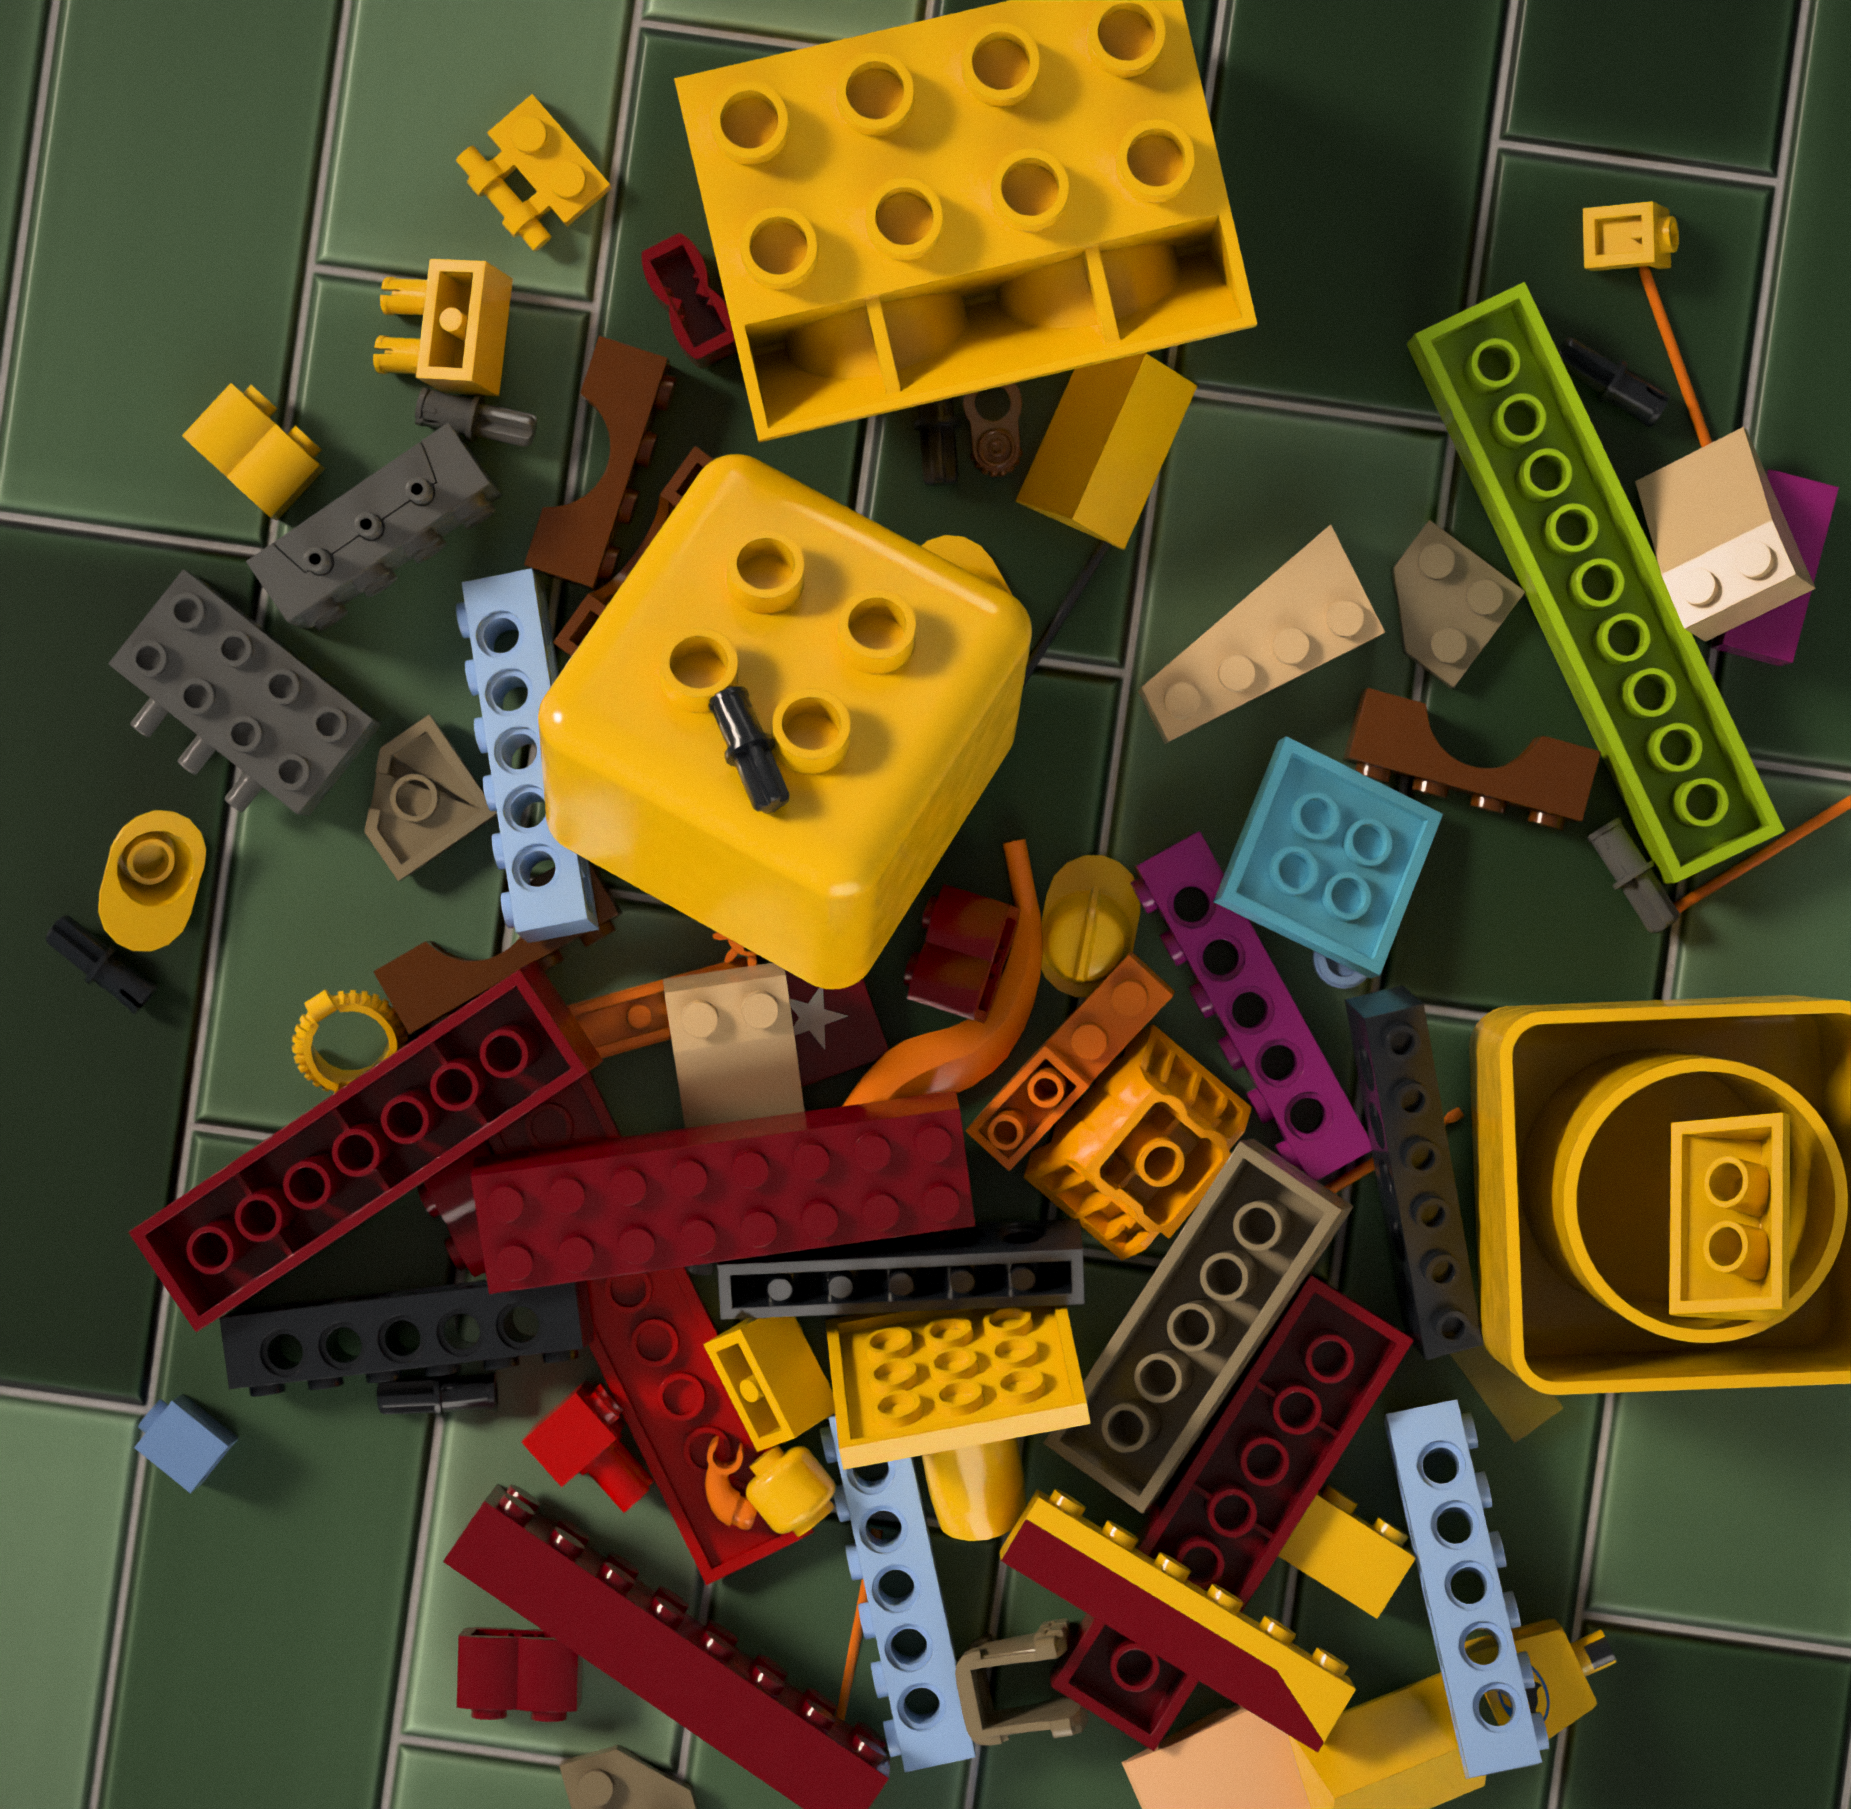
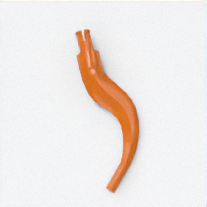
[842,838,1043,1106]

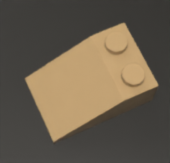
[1635,427,1816,642]
[663,963,805,1128]

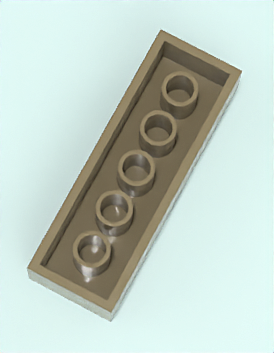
[1043,1139,1354,1514]

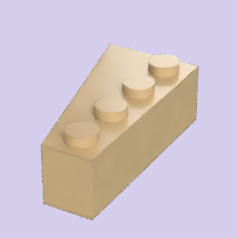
[1138,524,1385,744]

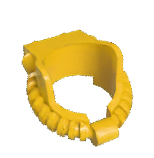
[292,989,409,1094]

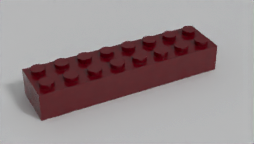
[128,960,603,1333]
[470,1091,975,1294]
[1049,1273,1414,1751]
[443,1484,890,1809]

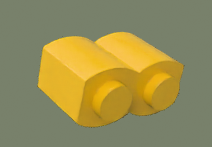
[182,383,325,521]

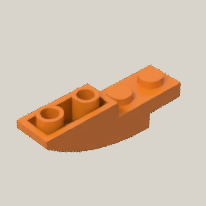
[965,951,1175,1171]

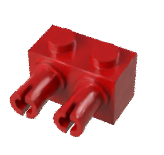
[521,1379,654,1513]

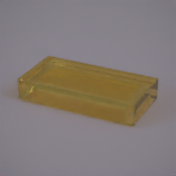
[1449,1320,1563,1443]

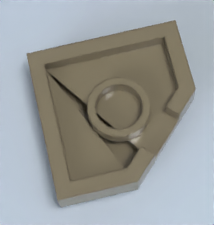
[1391,520,1525,689]
[364,714,497,881]
[559,1745,699,1809]

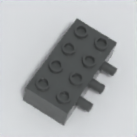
[246,423,502,632]
[108,569,383,816]

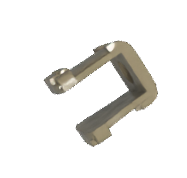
[955,1618,1089,1746]

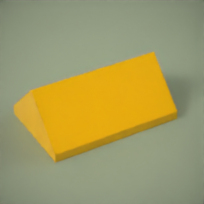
[1015,353,1197,550]
[1669,1113,1790,1321]
[1288,1672,1486,1809]

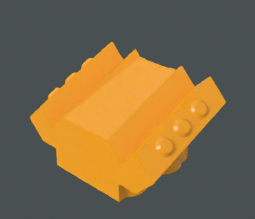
[1023,1024,1252,1261]

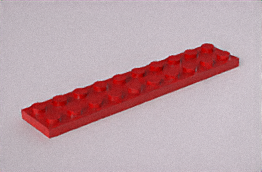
[488,1071,815,1585]

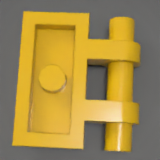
[456,94,612,252]

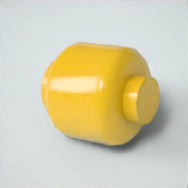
[746,1445,836,1537]

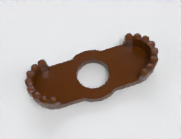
[963,383,1023,478]

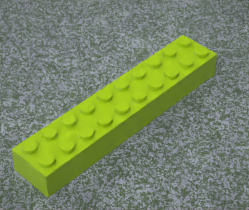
[1407,282,1785,884]

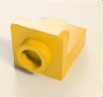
[1583,201,1679,271]

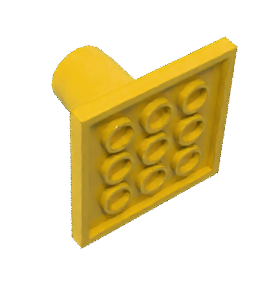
[825,1305,1091,1541]

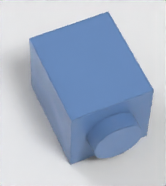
[134,1394,239,1493]

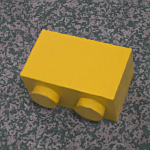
[703,1317,835,1452]
[1278,1485,1416,1619]

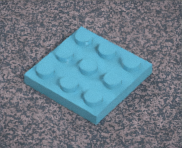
[1213,736,1443,979]

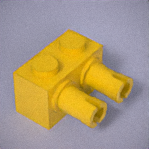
[373,259,513,396]

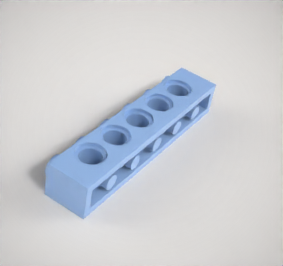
[456,568,599,943]
[1384,1399,1549,1779]
[820,1413,976,1772]

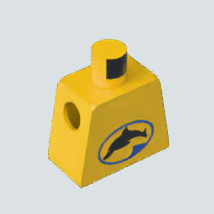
[1465,1619,1617,1740]

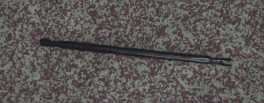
[1023,540,1112,688]

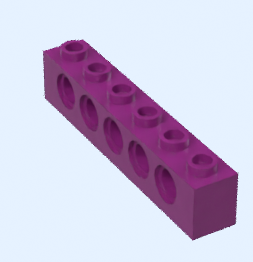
[1130,831,1372,1181]

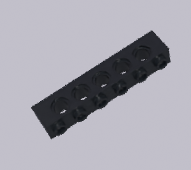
[1345,985,1483,1360]
[717,1218,1084,1320]
[219,1280,594,1397]

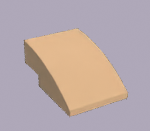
[1121,1705,1311,1809]

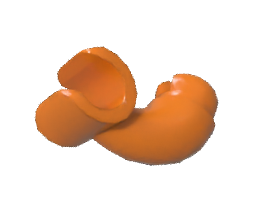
[705,1436,757,1530]

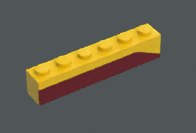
[999,1489,1356,1753]

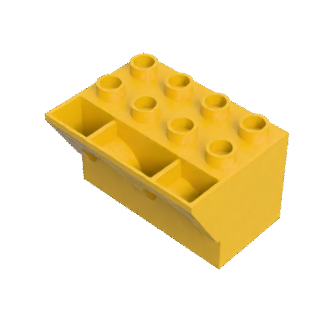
[674,0,1257,442]

